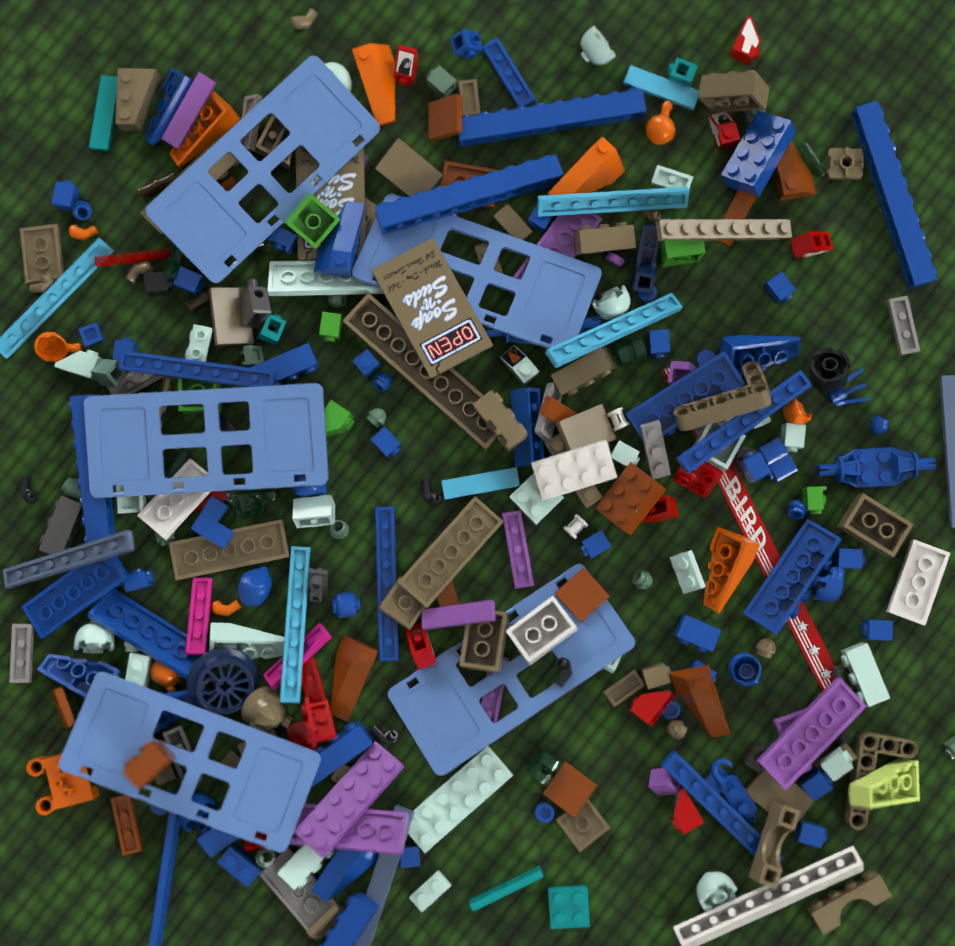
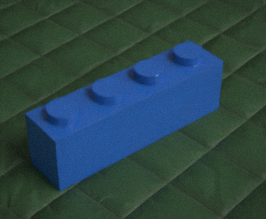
[250,343,320,386]
[510,387,545,467]
[320,892,379,946]

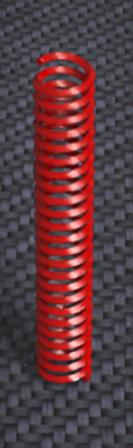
[95,248,171,267]

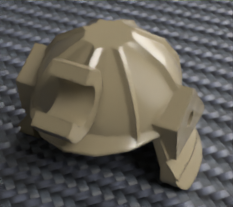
[241,687,292,732]

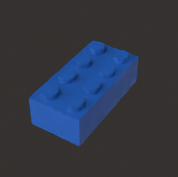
[721,111,796,197]

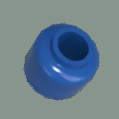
[331,592,360,618]

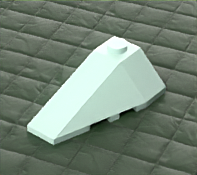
[209,623,284,667]

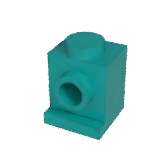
[666,58,698,87]
[257,313,286,345]

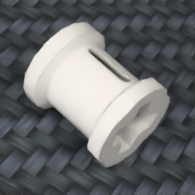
[607,407,630,431]
[563,514,588,540]

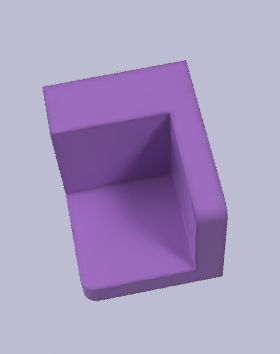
[668,361,696,385]
[649,768,680,796]

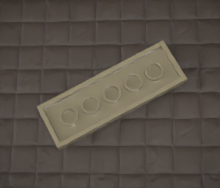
[398,496,504,608]
[169,519,290,580]

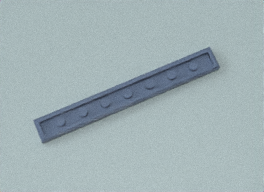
[939,375,955,528]
[3,530,135,589]
[355,804,415,946]

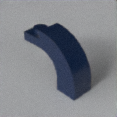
[633,224,660,293]

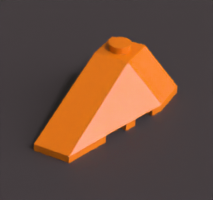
[352,43,395,126]
[169,91,241,168]
[547,137,625,195]
[703,527,760,613]

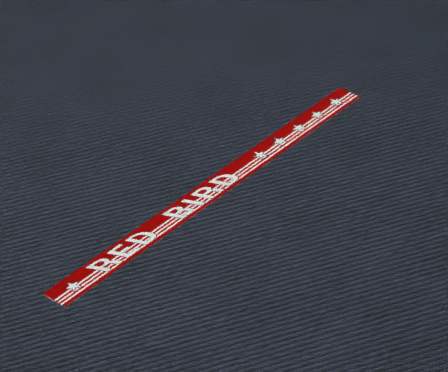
[662,361,835,692]

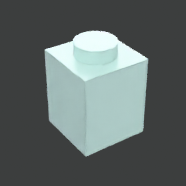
[780,423,806,452]
[611,440,640,468]
[820,746,853,781]

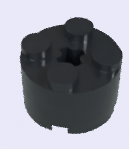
[809,347,850,394]

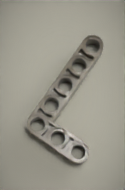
[674,361,772,431]
[844,731,918,830]

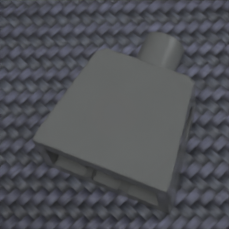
[240,279,271,328]

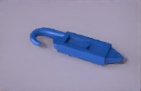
[710,759,758,823]

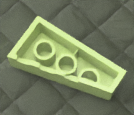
[849,758,920,808]

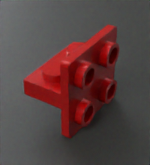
[673,462,723,498]
[301,697,336,750]

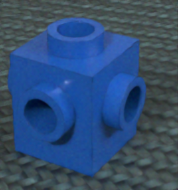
[450,29,482,59]

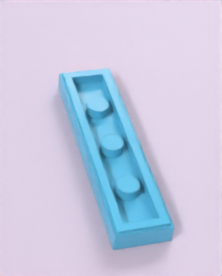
[623,65,699,111]
[442,467,520,500]

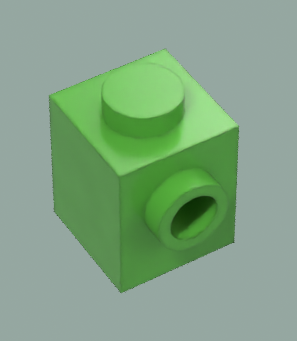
[319,312,343,342]

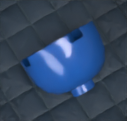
[177,792,218,832]

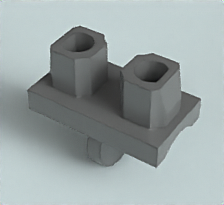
[308,568,328,602]

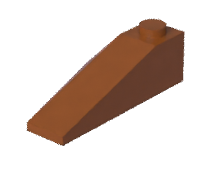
[773,140,816,202]
[330,635,379,722]
[670,665,730,738]

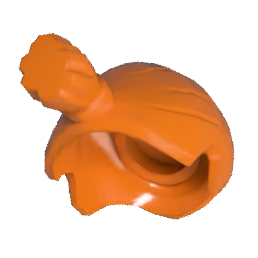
[645,101,675,145]
[34,332,83,362]
[783,397,812,425]
[150,660,182,692]

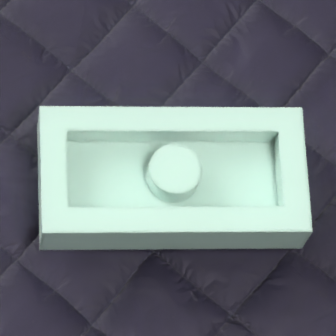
[651,165,693,188]
[409,869,451,912]

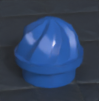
[72,201,92,220]
[372,372,392,392]
[870,415,890,434]
[787,500,807,519]

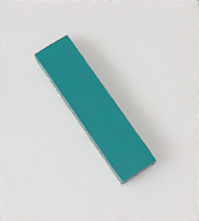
[89,75,117,152]
[469,865,544,911]

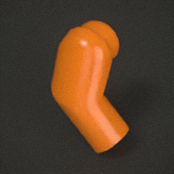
[69,225,99,241]
[211,600,242,617]

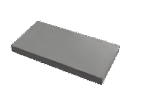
[259,847,340,931]

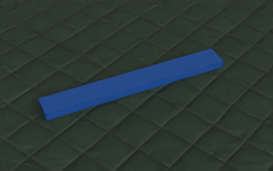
[119,350,276,387]
[676,370,812,474]
[375,506,399,661]
[660,750,783,862]
[149,787,180,946]

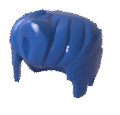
[291,474,327,497]
[238,566,272,606]
[812,567,845,602]
[728,652,762,687]

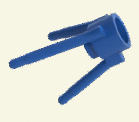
[827,368,870,407]

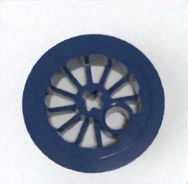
[187,647,258,715]

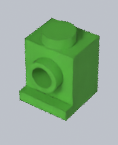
[802,486,827,514]

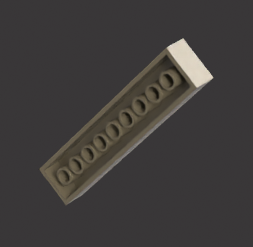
[343,293,497,451]

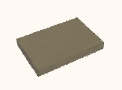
[375,138,443,197]
[20,224,64,285]
[209,288,254,346]
[556,404,617,451]
[746,768,815,823]

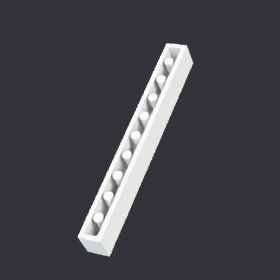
[673,846,864,946]

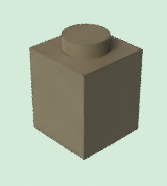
[640,662,671,690]

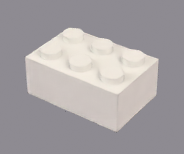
[506,596,578,665]

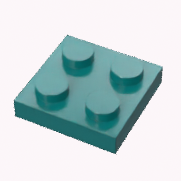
[548,885,590,929]

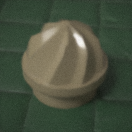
[756,638,776,658]
[667,720,687,740]

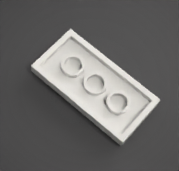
[531,440,617,501]
[137,459,210,540]
[886,539,950,626]

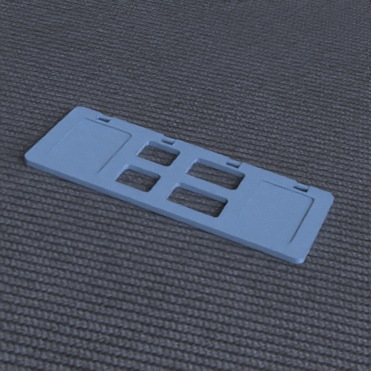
[146,56,380,283]
[352,194,602,349]
[84,383,329,498]
[388,564,635,776]
[59,672,321,852]

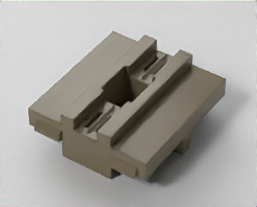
[828,147,863,180]

